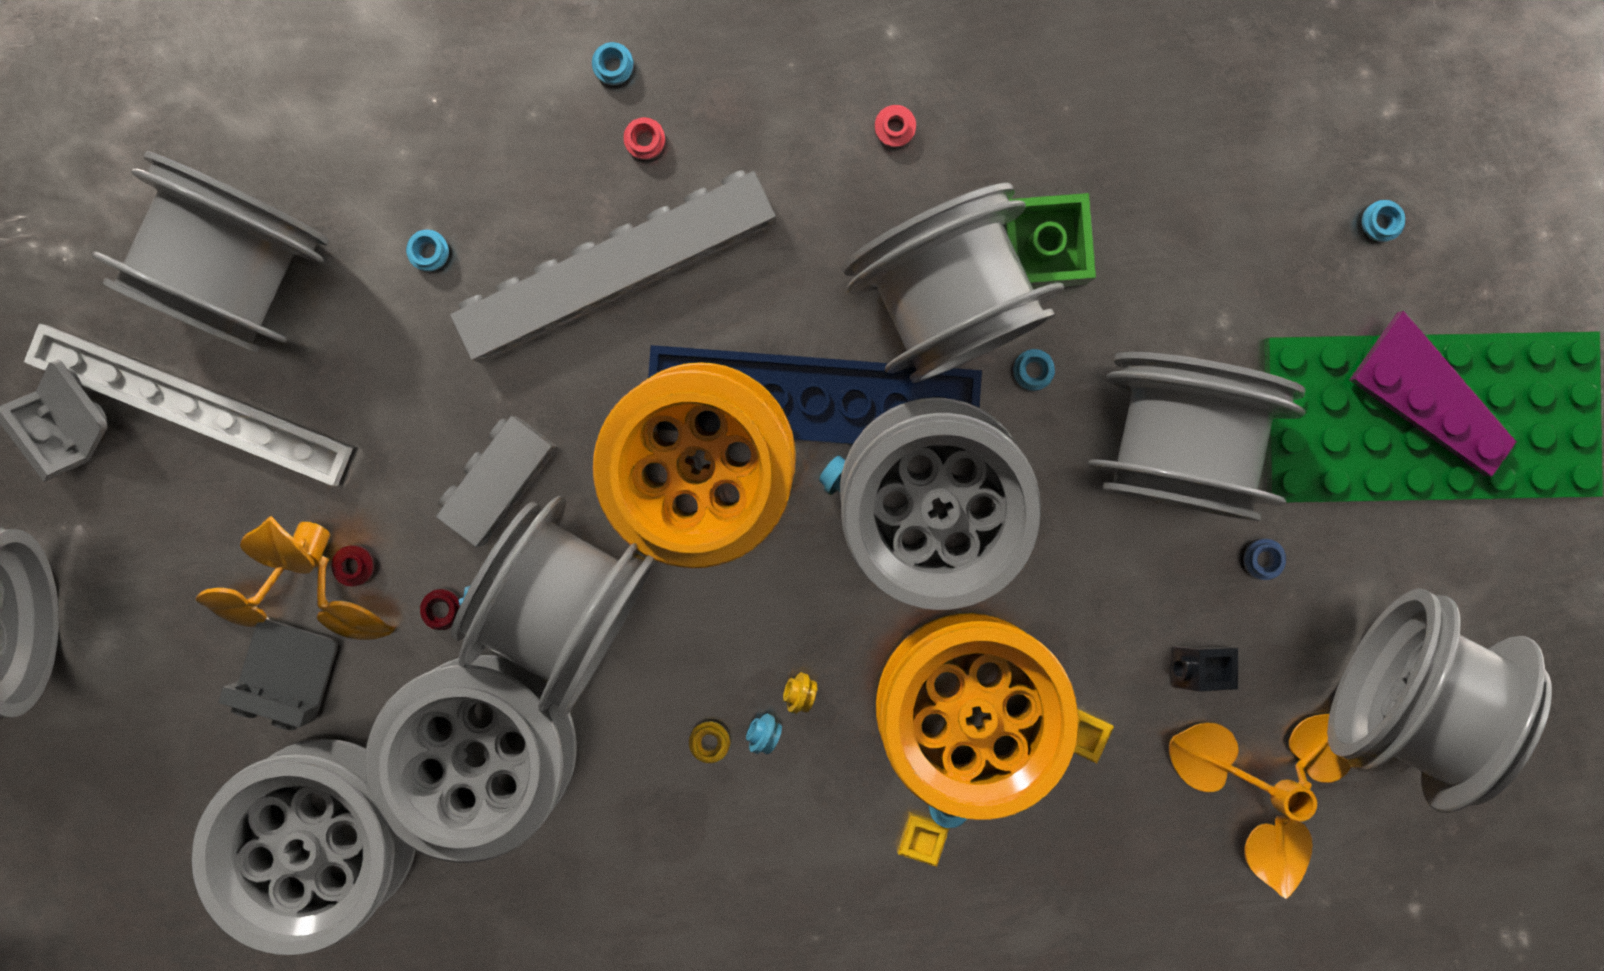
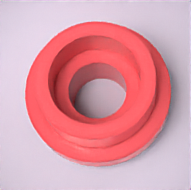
[875,105,916,148]
[624,117,665,160]

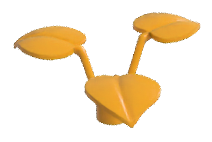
[196,516,396,640]
[1169,714,1351,898]

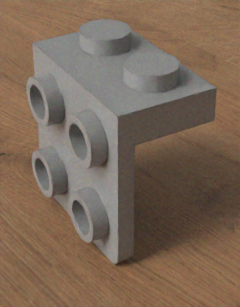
[0,359,107,482]

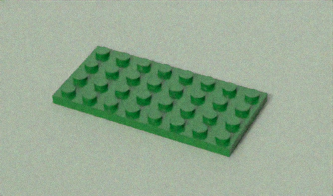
[1264,331,1603,503]

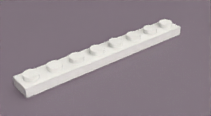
[24,323,353,486]

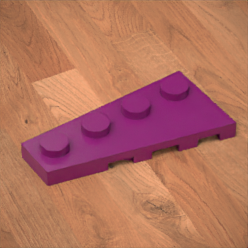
[1349,310,1516,476]

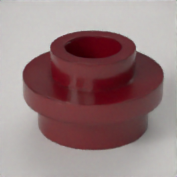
[331,545,374,587]
[420,589,460,630]

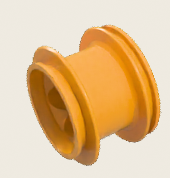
[593,362,796,568]
[876,613,1078,820]

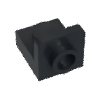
[1171,646,1238,692]

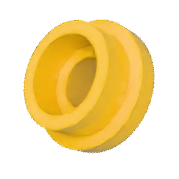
[783,672,817,714]
[689,721,730,763]

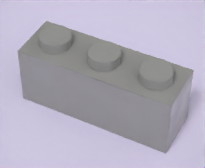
[436,416,558,547]

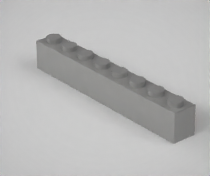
[450,170,776,363]

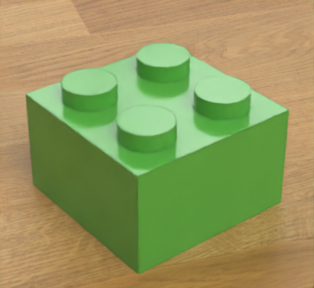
[1004,193,1096,289]

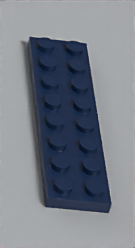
[648,345,982,444]

